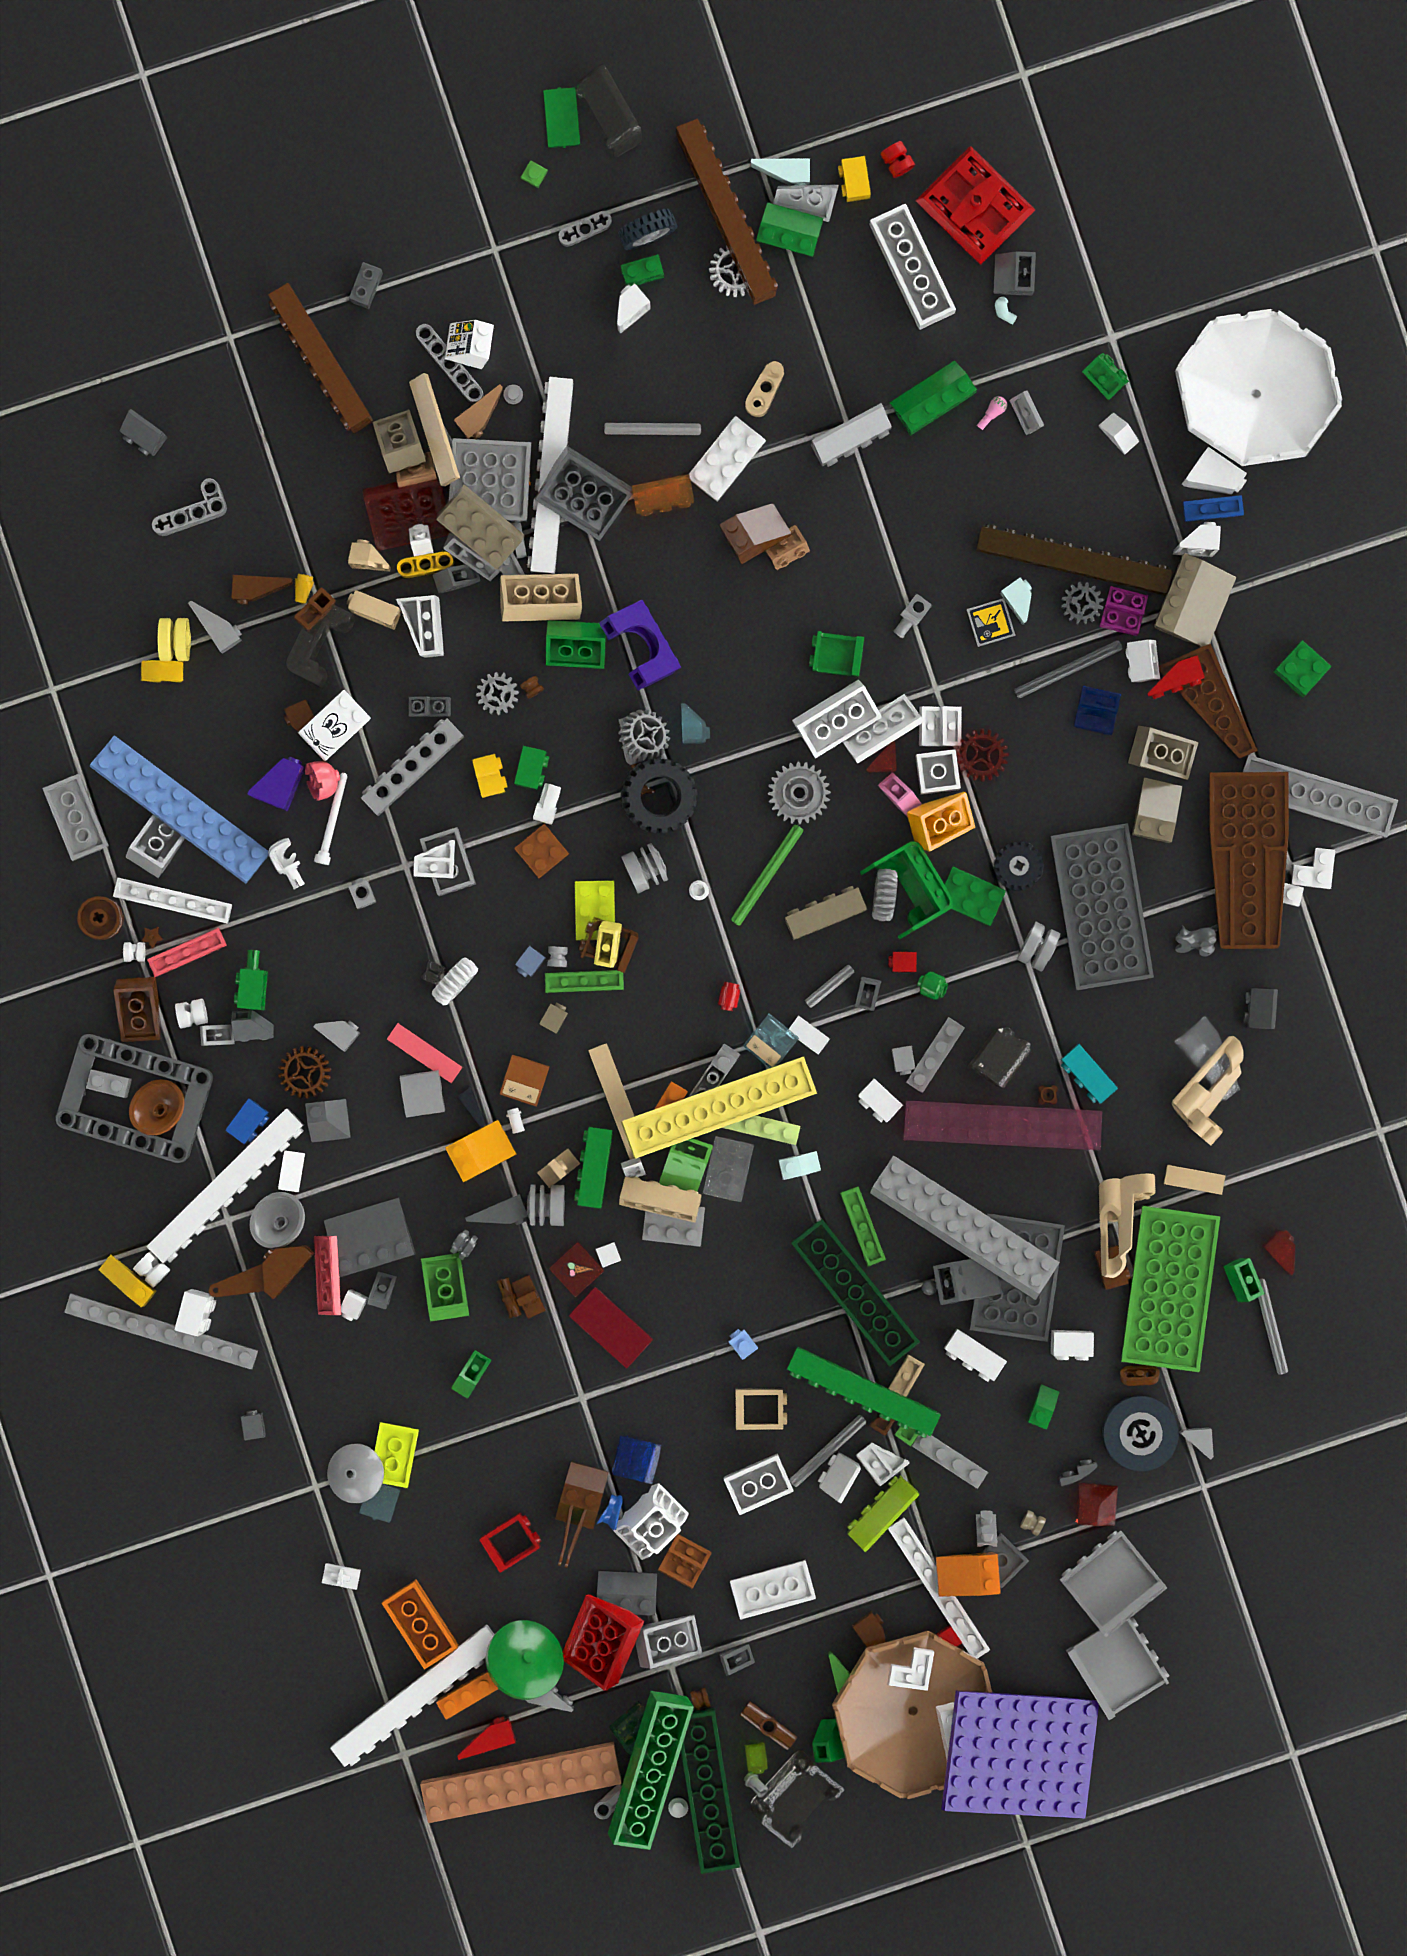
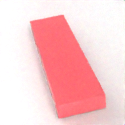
[147,928,227,977]
[387,1023,463,1083]

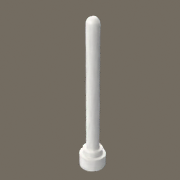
[314,773,347,865]

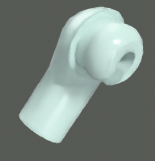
[995,297,1017,325]

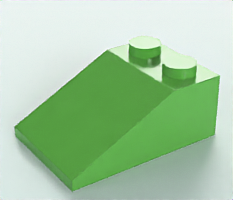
[421,1253,469,1322]

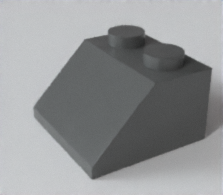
[120,409,167,457]
[1243,988,1278,1029]

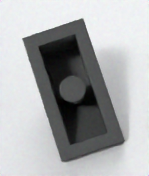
[433,564,481,593]

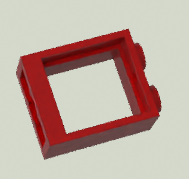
[479,1513,541,1573]

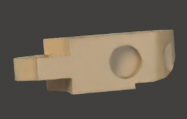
[745,361,784,417]

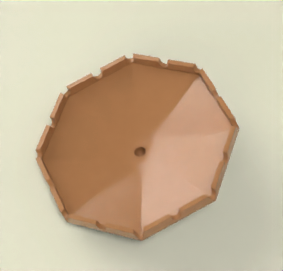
[832,1631,992,1799]

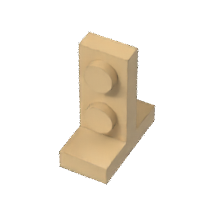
[538,1149,580,1188]

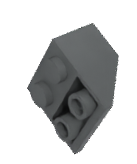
[994,251,1036,296]

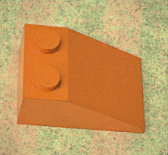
[936,1552,1001,1597]

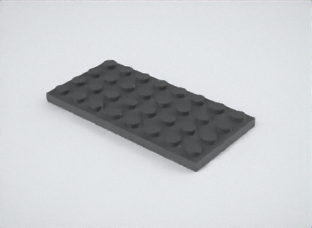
[1050,823,1154,990]

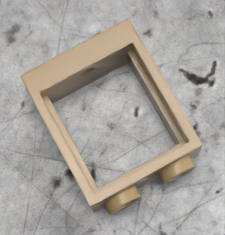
[347,590,402,630]
[736,1388,787,1430]

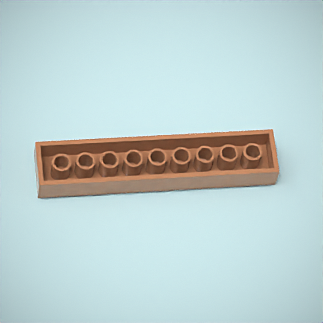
[420,1742,622,1823]

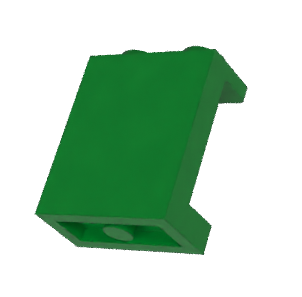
[809,631,864,678]

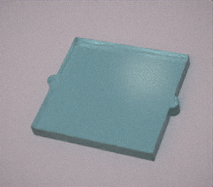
[359,1484,400,1523]

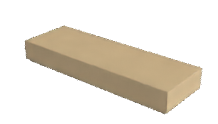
[1163,1165,1225,1195]
[888,1354,925,1397]

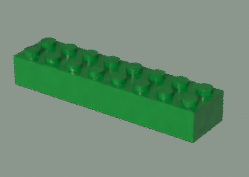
[787,1347,941,1438]
[608,1691,694,1850]

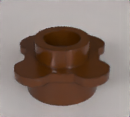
[1038,1085,1058,1105]

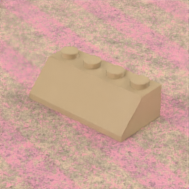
[500,574,582,621]

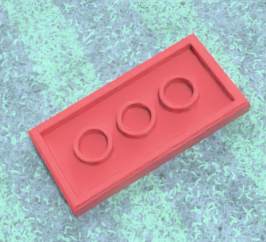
[314,1236,341,1315]

